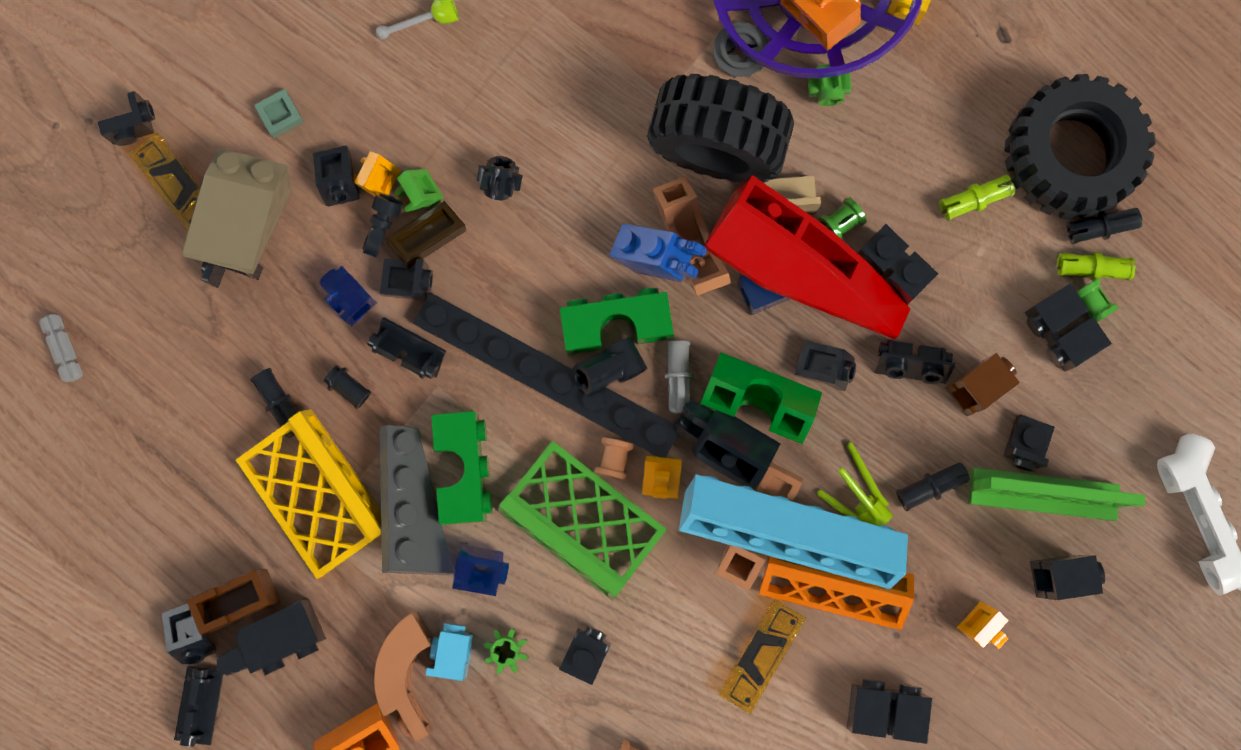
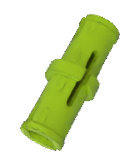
[939,174,1015,221]
[1057,252,1136,281]

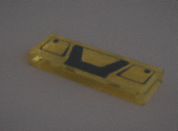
[129,132,201,231]
[718,598,806,714]

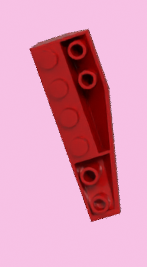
[704,175,911,339]

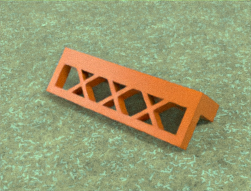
[759,556,914,630]

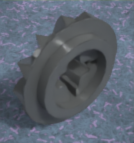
[713,22,768,78]

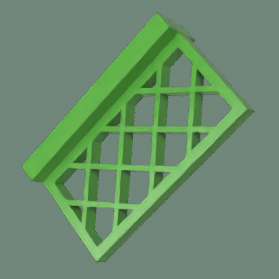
[498,441,667,601]
[968,468,1145,521]

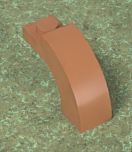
[653,176,731,296]
[716,462,804,591]
[374,611,434,742]

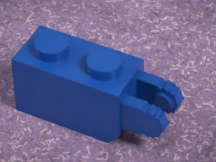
[609,223,707,282]

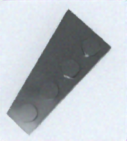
[379,425,454,575]

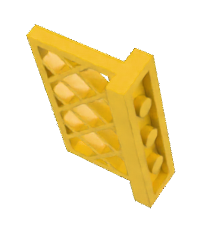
[236,409,381,579]

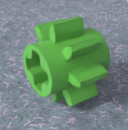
[808,64,852,106]
[483,628,529,674]

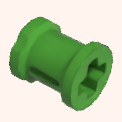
[819,197,867,240]
[1077,278,1119,322]

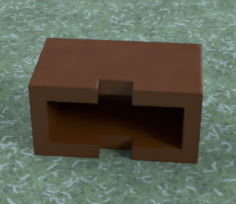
[945,353,1020,416]
[186,569,280,635]

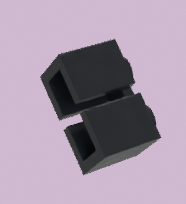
[858,224,939,305]
[1024,283,1112,371]
[1030,555,1105,600]
[847,679,932,744]

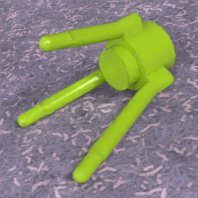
[817,441,893,526]

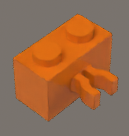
[780,0,861,51]
[313,703,400,750]

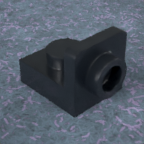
[313,145,360,207]
[795,340,856,391]
[1003,414,1055,472]
[162,604,216,665]
[559,625,611,685]

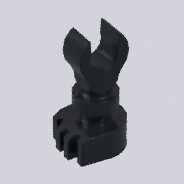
[362,191,403,257]

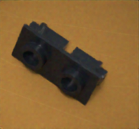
[367,317,447,379]
[875,340,955,384]
[174,666,223,747]

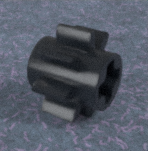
[477,156,523,201]

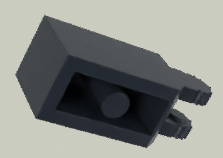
[674,400,781,490]
[216,599,326,676]

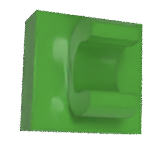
[395,169,444,212]

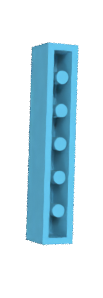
[679,475,908,589]

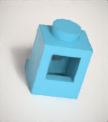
[426,623,474,681]

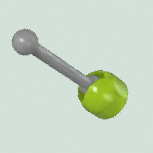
[376,0,459,40]

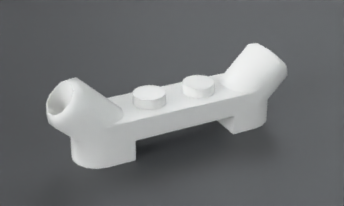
[1157,434,1241,596]

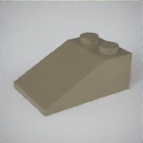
[182,147,292,274]

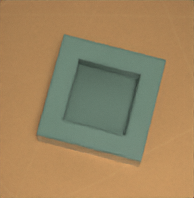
[254,89,304,139]

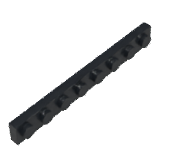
[413,292,679,458]

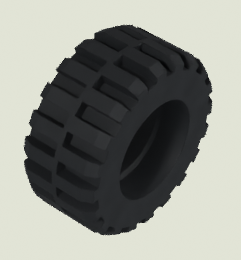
[647,74,794,183]
[1004,74,1156,219]

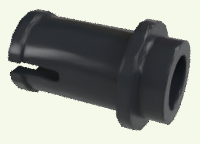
[324,365,372,410]

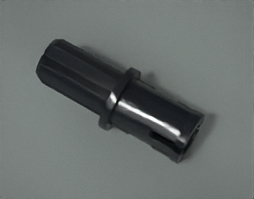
[1066,208,1143,245]
[250,368,297,438]
[896,463,970,512]

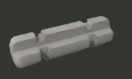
[39,314,83,383]

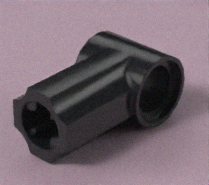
[573,337,648,395]

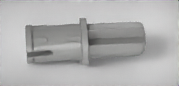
[665,341,693,413]

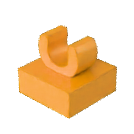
[353,152,401,197]
[642,456,682,499]
[956,601,1009,649]

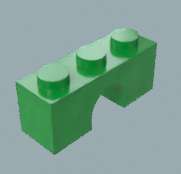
[559,288,674,355]
[700,352,822,445]
[431,411,492,525]

